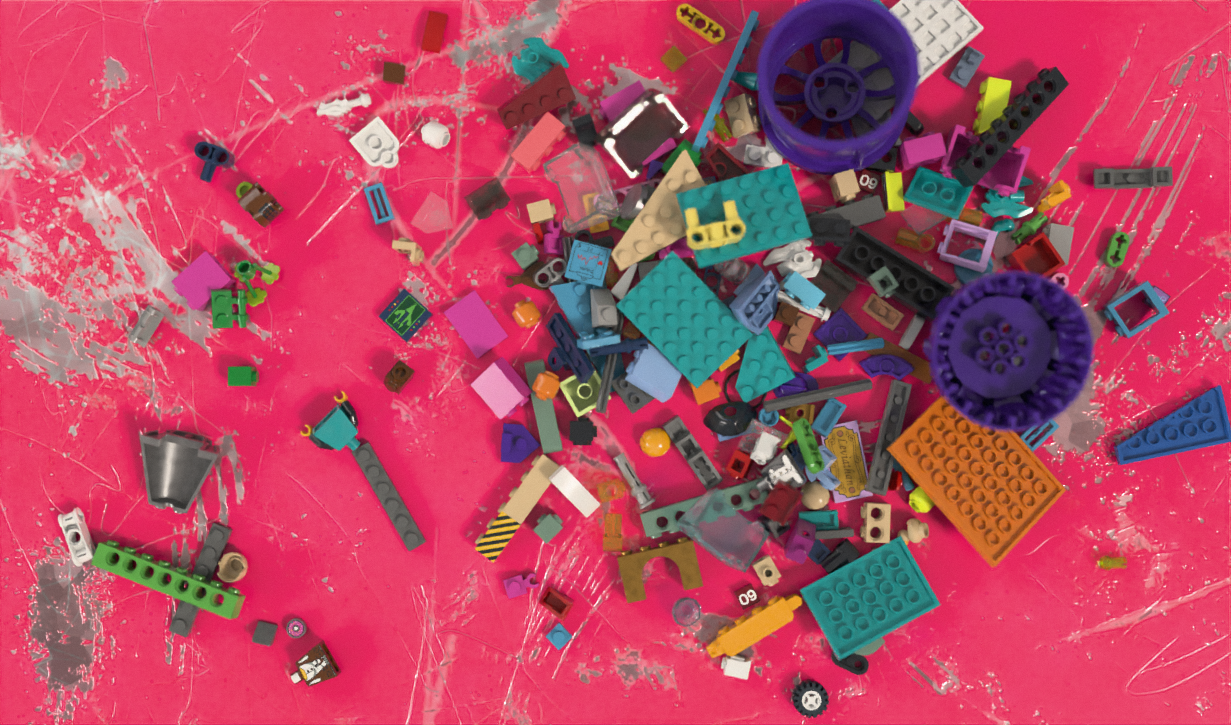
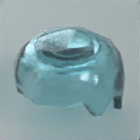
[672,597,702,627]

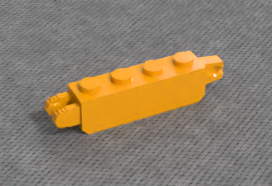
[706,594,803,658]

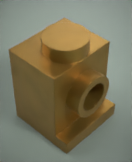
[785,404,815,424]

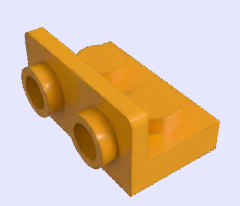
[1036,180,1071,212]

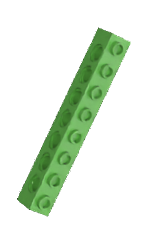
[91,540,246,619]

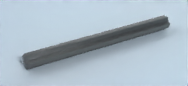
[595,306,625,413]
[763,379,873,412]

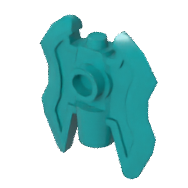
[511,37,569,83]
[981,176,1033,218]

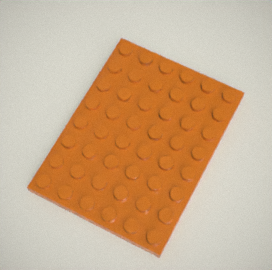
[887,395,1066,567]

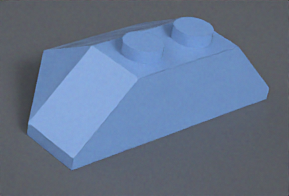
[729,271,780,335]

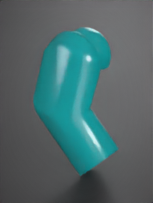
[990,219,1015,240]

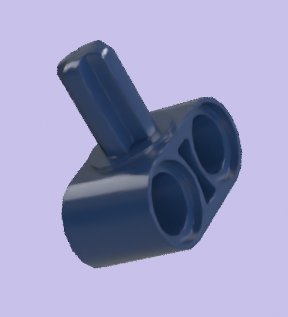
[194,141,235,183]

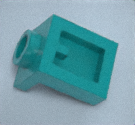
[801,344,829,374]

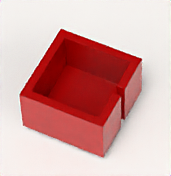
[1005,232,1065,277]

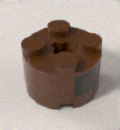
[237,182,285,228]

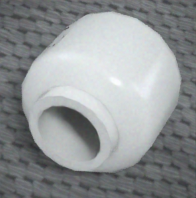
[421,121,450,149]

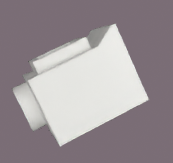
[750,431,781,465]
[721,655,751,680]

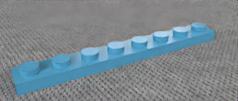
[691,10,760,153]

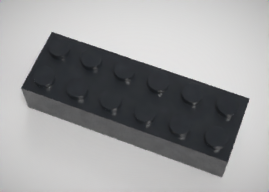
[832,226,955,322]

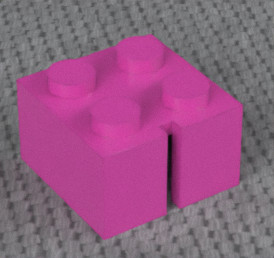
[897,131,947,171]

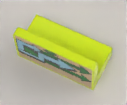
[881,171,905,213]

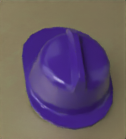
[773,372,819,398]

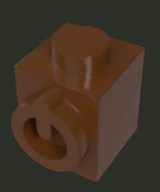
[383,360,415,395]

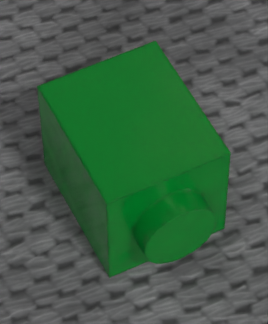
[228,367,259,386]

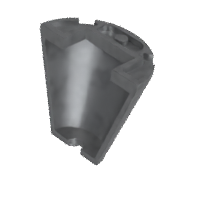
[140,430,220,514]

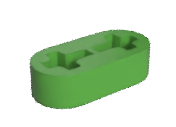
[1104,232,1130,268]

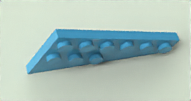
[549,277,625,392]

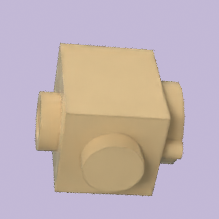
[751,554,782,586]

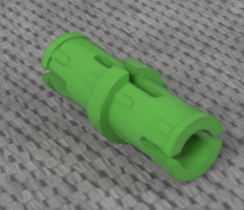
[1010,212,1048,245]

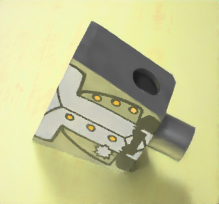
[756,449,807,493]

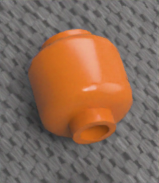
[512,300,541,329]
[532,371,561,401]

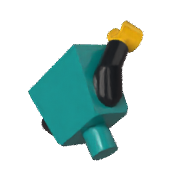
[300,391,360,451]

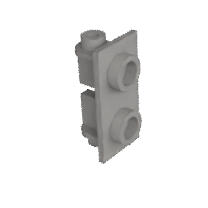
[128,305,165,347]

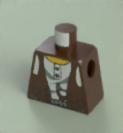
[290,640,341,687]

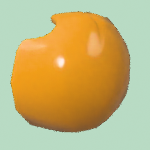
[640,428,671,457]

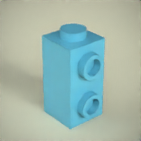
[783,271,826,310]

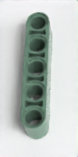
[524,359,563,455]

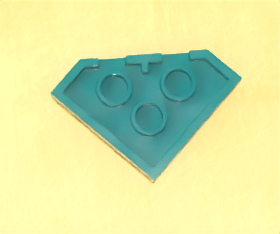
[735,326,796,403]

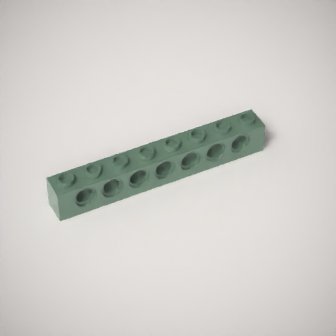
[640,477,769,539]

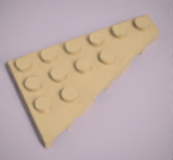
[611,150,706,271]

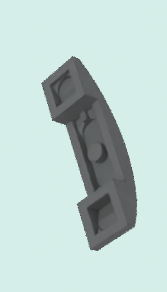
[1093,167,1173,189]

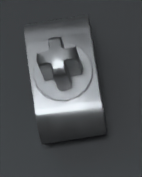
[533,257,567,287]

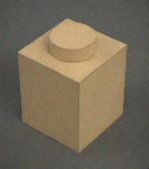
[527,199,557,226]

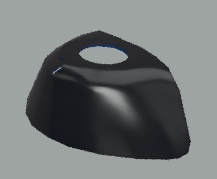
[703,401,757,436]

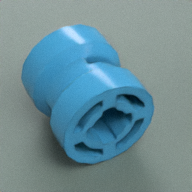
[758,408,779,426]

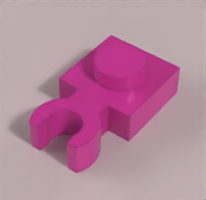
[544,220,564,255]
[503,573,539,599]

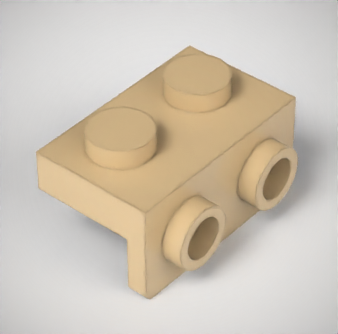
[724,94,761,138]
[392,238,424,266]

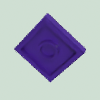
[813,308,867,361]

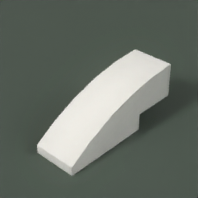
[549,465,601,517]

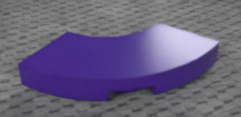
[859,354,914,381]

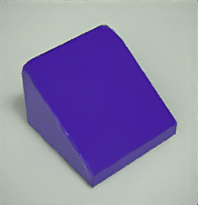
[646,160,664,181]

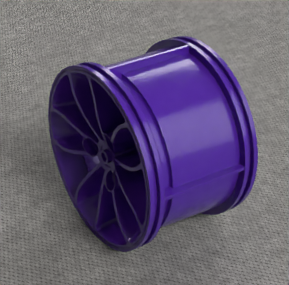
[757,0,920,175]

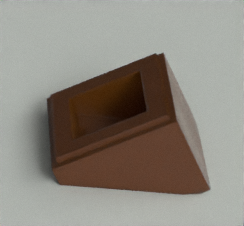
[383,62,406,85]

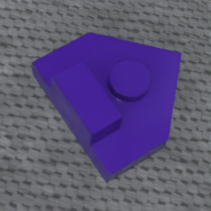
[501,423,540,463]

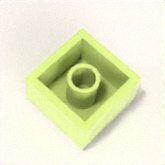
[560,371,611,417]

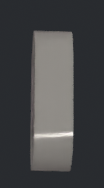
[898,314,925,350]

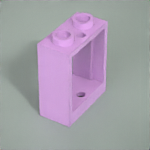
[937,219,998,273]

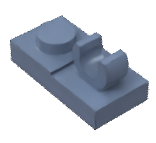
[948,46,985,89]

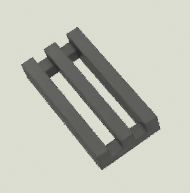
[815,527,854,540]

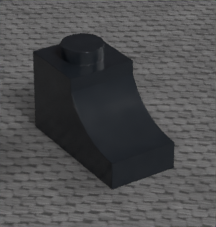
[572,113,599,150]

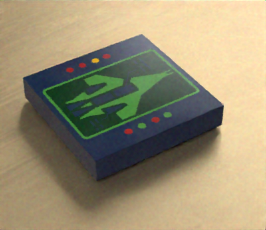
[378,288,433,342]

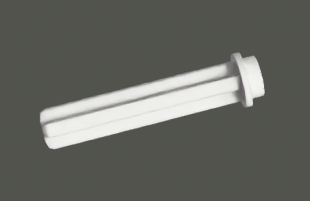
[778,290,831,321]

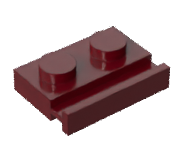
[759,479,804,526]

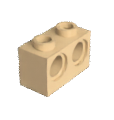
[829,169,860,204]
[860,502,891,543]

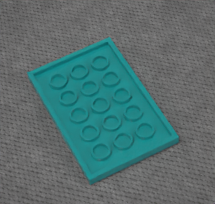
[676,163,812,269]
[616,251,753,388]
[799,536,941,661]

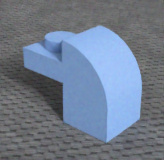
[805,445,841,491]

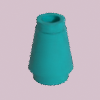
[734,71,759,91]

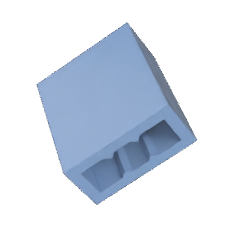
[625,343,682,403]

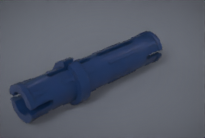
[589,337,648,358]

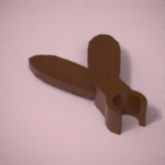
[505,261,549,290]

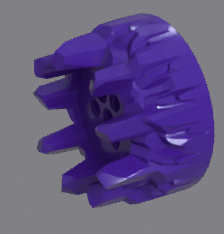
[923,272,1094,431]

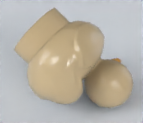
[897,518,929,545]

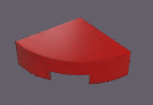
[532,222,544,245]

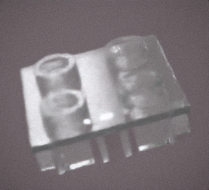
[738,418,788,464]

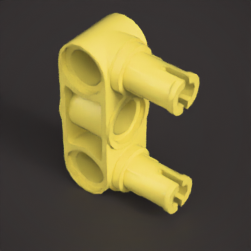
[685,201,746,250]

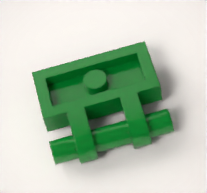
[211,289,248,329]

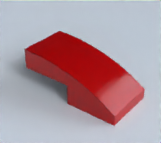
[421,11,448,54]

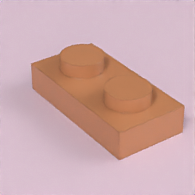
[861,293,904,331]
[782,312,815,354]

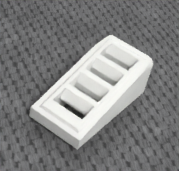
[611,263,638,300]

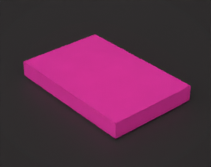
[444,290,509,359]

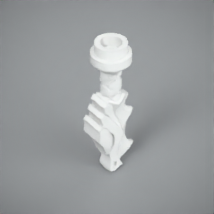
[317,93,372,118]

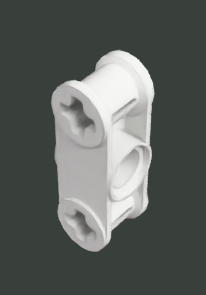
[58,507,96,567]

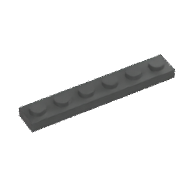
[865,379,912,496]
[352,442,427,552]
[169,522,233,637]

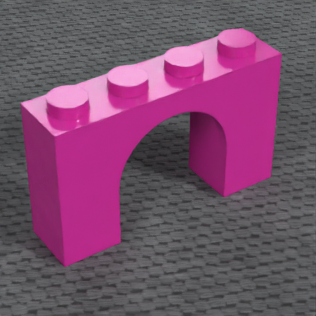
[598,80,677,172]

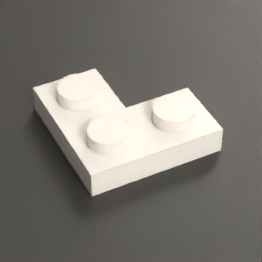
[743,139,783,169]

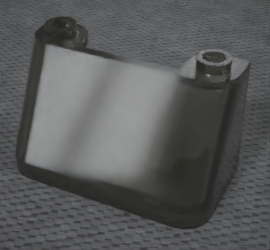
[595,88,689,179]

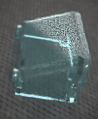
[675,488,770,573]

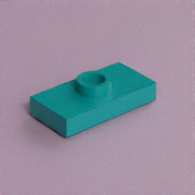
[798,509,839,531]

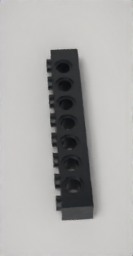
[950,66,1069,188]

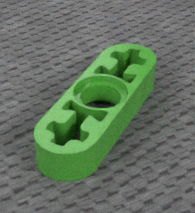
[792,418,825,474]

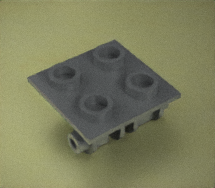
[611,372,654,414]

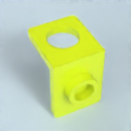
[779,415,796,449]

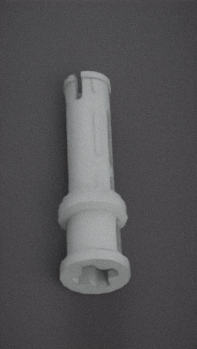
[613,453,655,509]

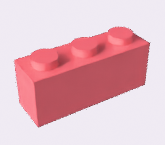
[511,112,566,173]

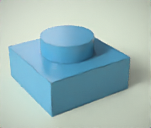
[546,622,573,650]

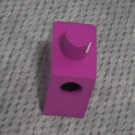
[784,518,816,564]

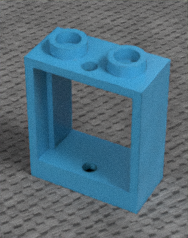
[1104,280,1170,339]

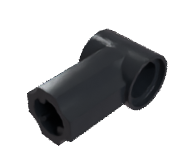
[820,538,860,574]

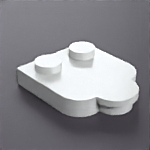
[349,116,400,168]

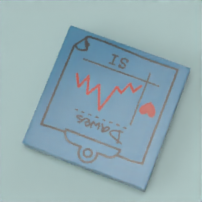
[564,240,612,287]

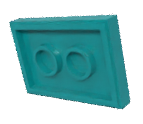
[903,166,973,220]

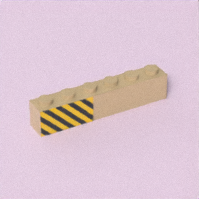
[475,454,560,563]

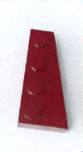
[497,61,576,130]
[705,142,751,182]

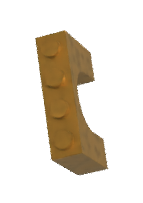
[617,537,703,603]

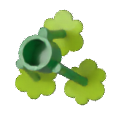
[234,260,280,307]

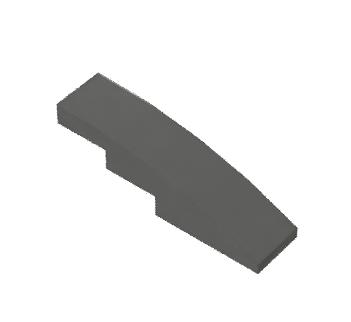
[662,415,723,491]

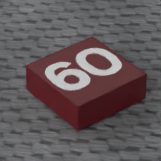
[858,169,881,194]
[734,583,760,610]

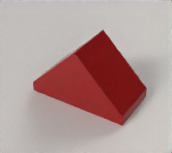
[539,586,574,621]

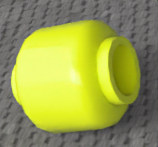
[909,486,936,513]

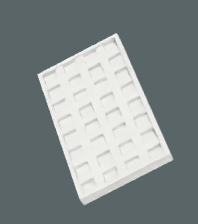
[828,0,984,129]

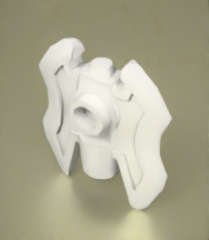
[763,239,822,290]

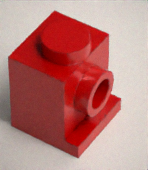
[725,449,755,480]

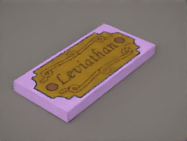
[820,420,873,503]

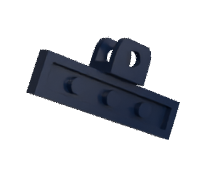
[546,313,595,384]

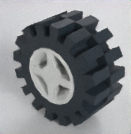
[792,680,829,718]

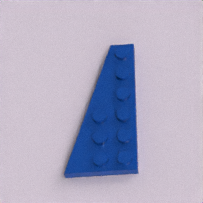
[1114,385,1231,465]

